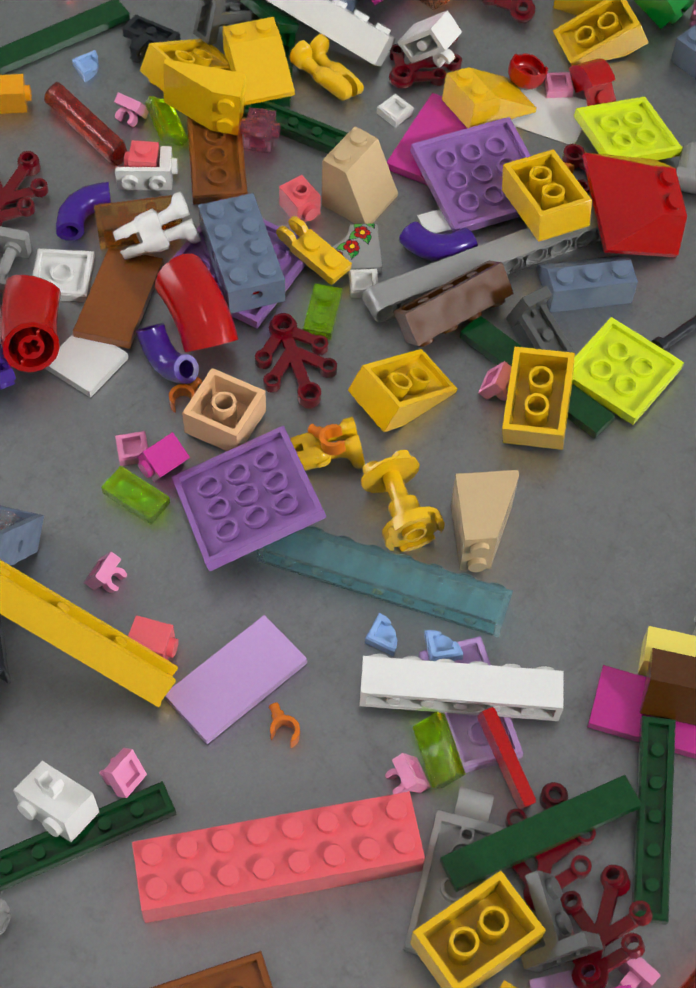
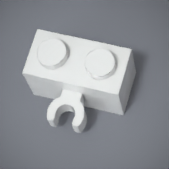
[397,10,462,68]
[13,761,99,842]

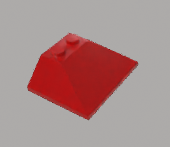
[582,152,688,258]

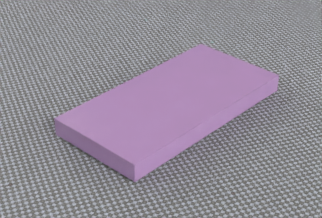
[164,615,307,745]
[418,636,524,775]

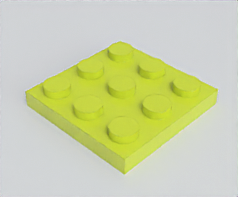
[573,96,683,160]
[572,317,684,425]

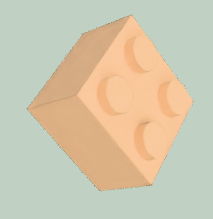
[182,368,266,451]

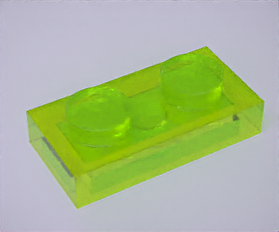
[145,96,188,147]
[303,283,343,340]
[101,466,170,525]
[413,712,466,789]

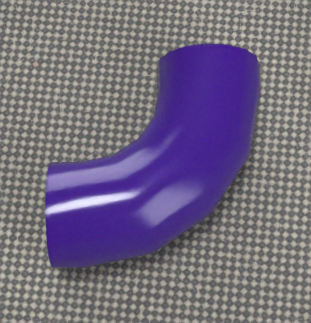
[56,182,112,241]
[399,222,478,262]
[136,323,199,384]

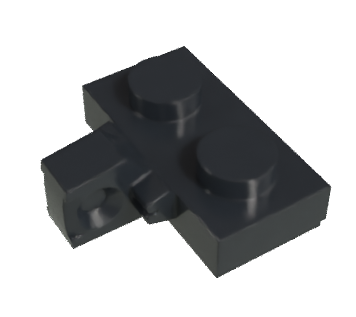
[122,14,181,62]

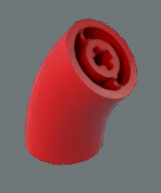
[155,253,239,352]
[0,275,61,372]

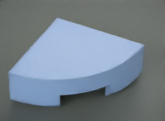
[72,50,99,82]
[365,613,397,657]
[424,630,463,661]

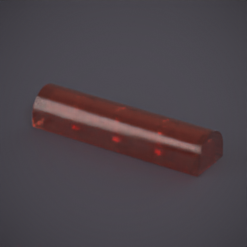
[44,82,127,166]

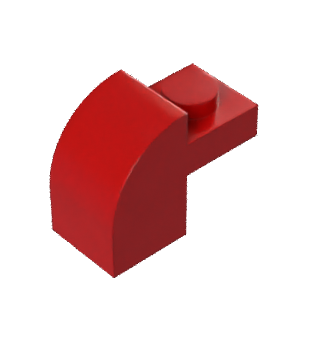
[569,58,616,106]

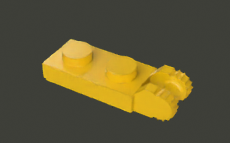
[276,216,352,285]

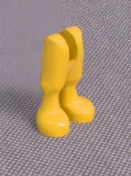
[290,34,364,101]
[290,416,365,471]

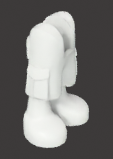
[113,191,201,259]

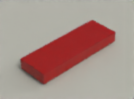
[477,707,536,809]

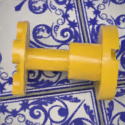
[361,450,445,552]

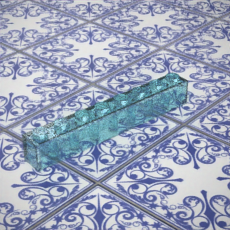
[257,526,513,638]

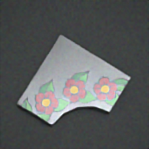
[332,223,382,275]

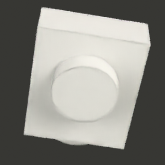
[115,146,178,190]

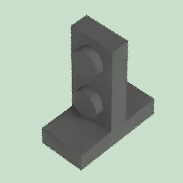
[193,0,260,45]
[506,285,575,353]
[521,870,604,973]

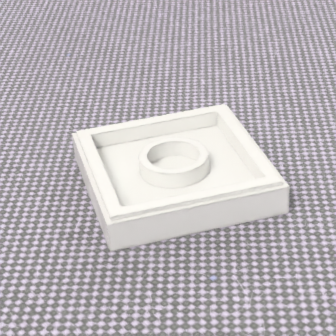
[32,248,95,302]
[45,334,128,398]

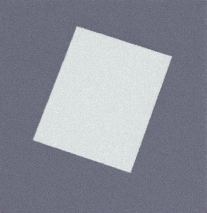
[511,85,588,144]

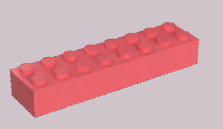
[132,791,425,923]

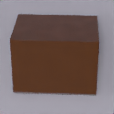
[639,648,696,726]

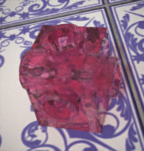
[240,107,281,154]

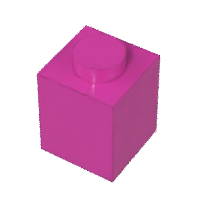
[137,432,190,482]

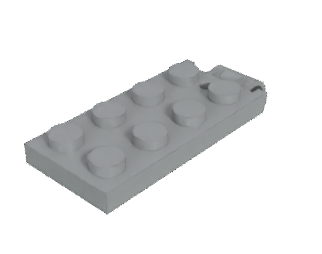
[403,786,505,954]

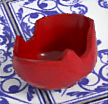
[508,53,548,90]

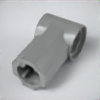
[676,142,696,194]

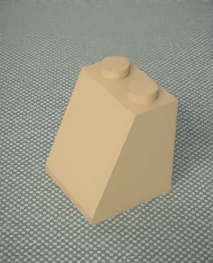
[322,126,398,224]
[450,470,519,572]

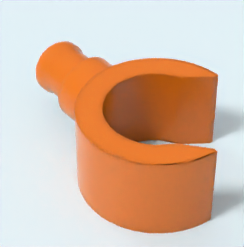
[169,377,202,413]
[307,424,346,456]
[269,702,300,748]

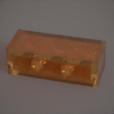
[94,195,183,249]

